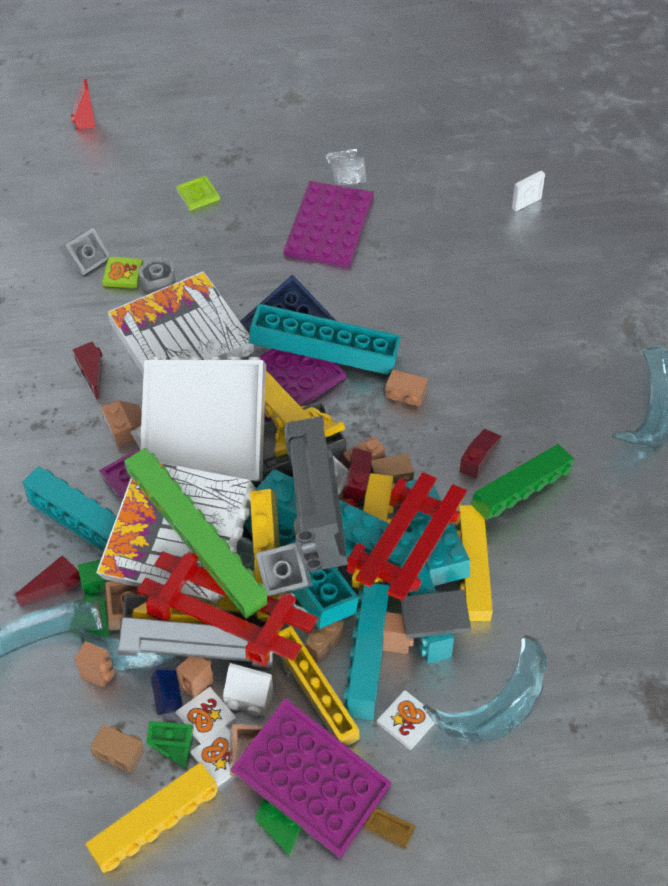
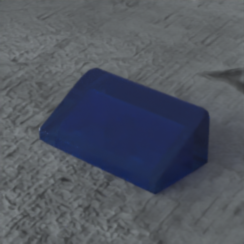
[151,669,183,715]

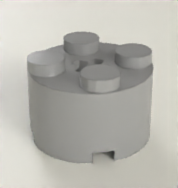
[139,256,176,295]

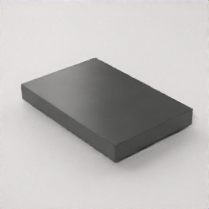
[400,590,471,638]

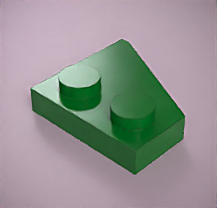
[255,797,301,856]

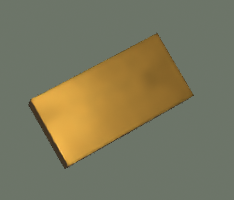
[364,807,415,849]

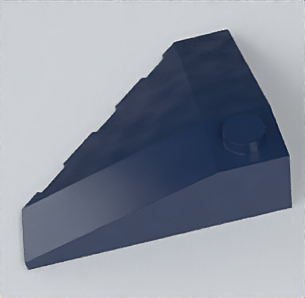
[240,274,337,332]

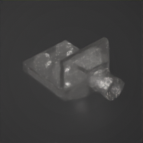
[326,149,366,186]

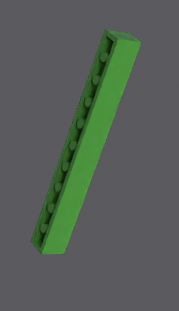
[124,448,268,618]

